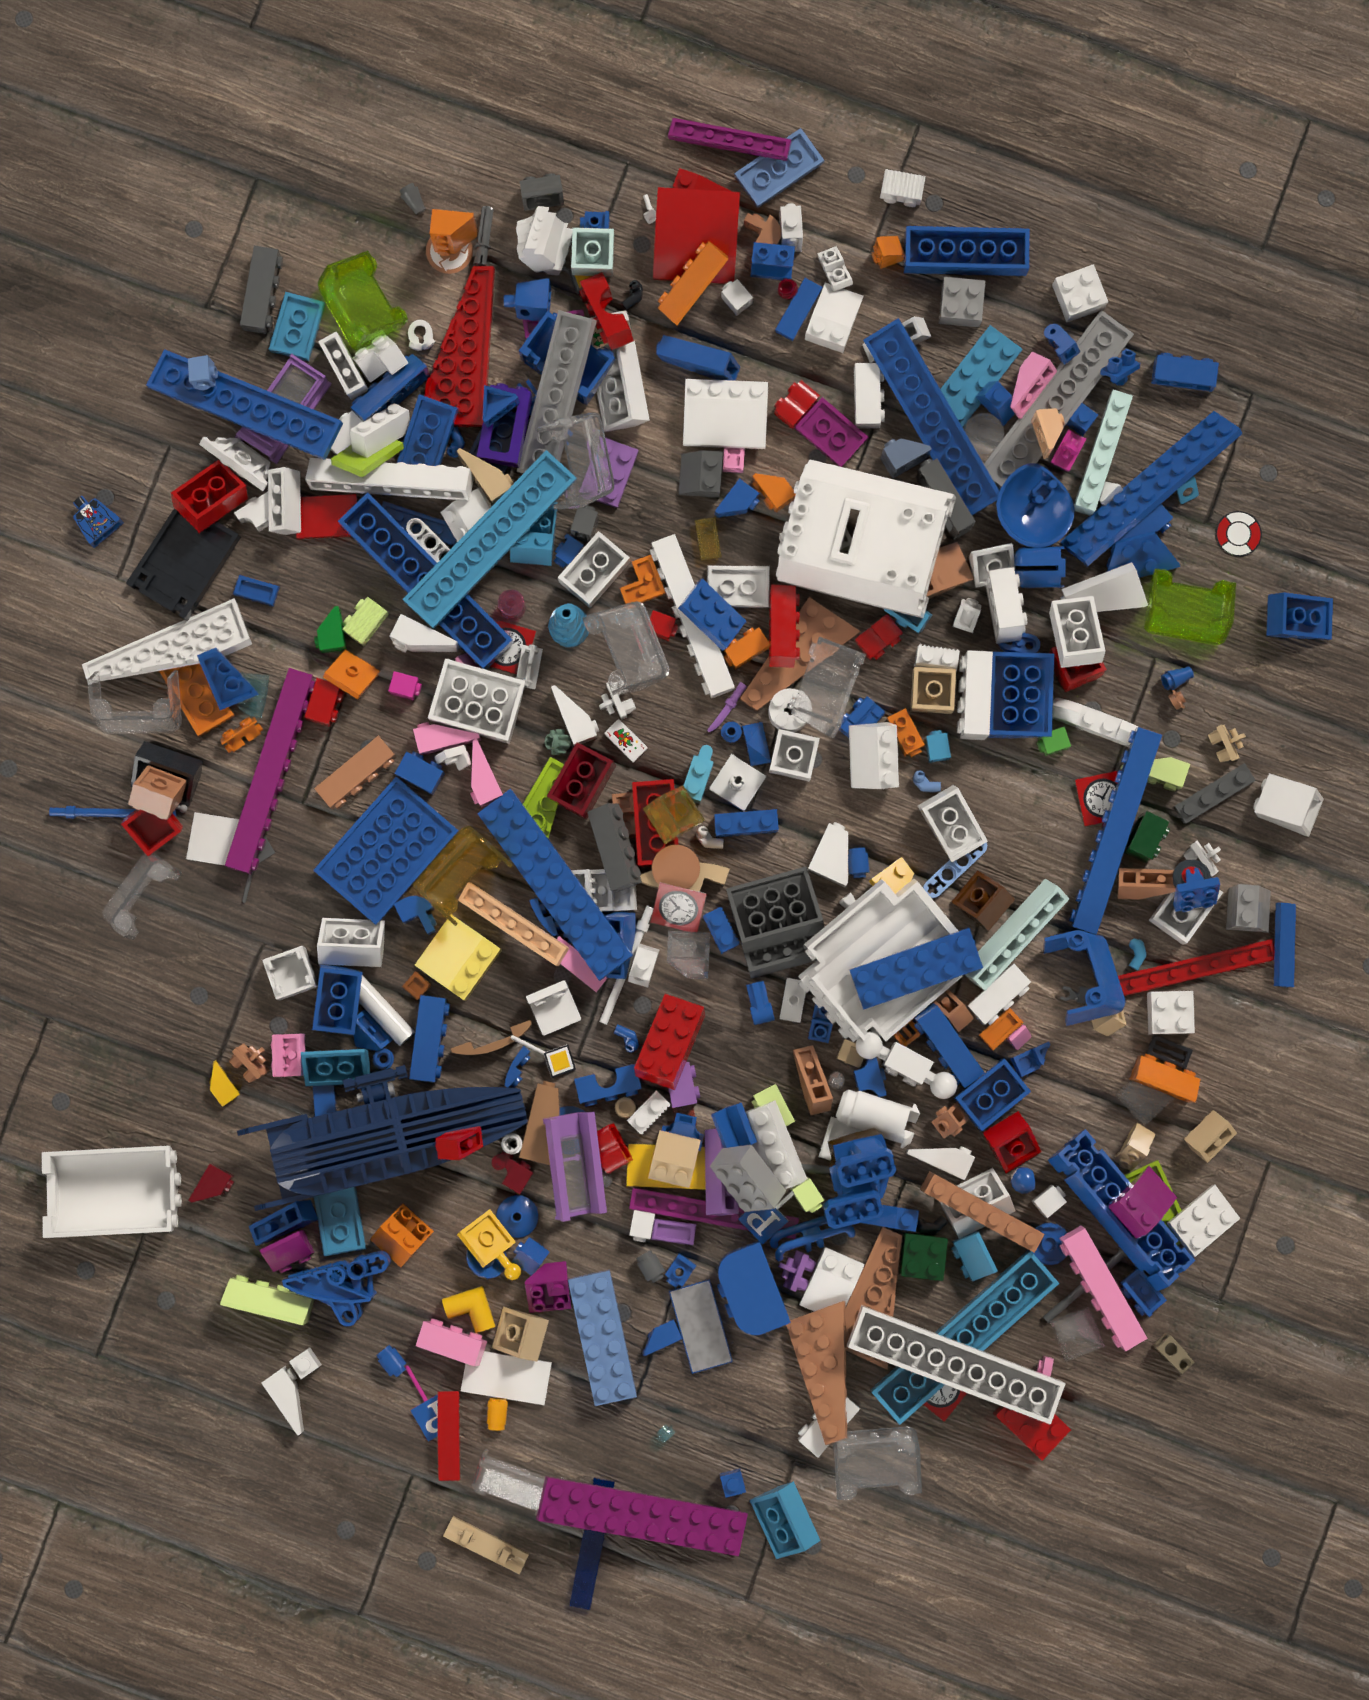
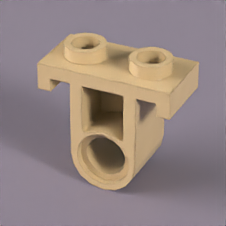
[1114,1123,1155,1171]

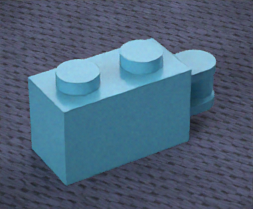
[681,745,714,804]

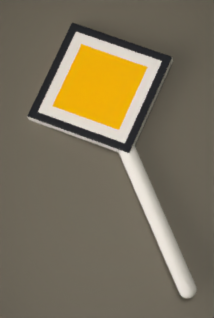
[510,1035,576,1078]

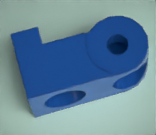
[1044,324,1080,365]

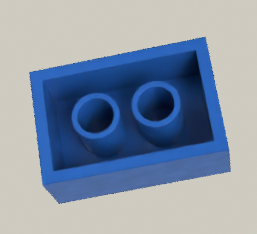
[953,1059,1031,1131]

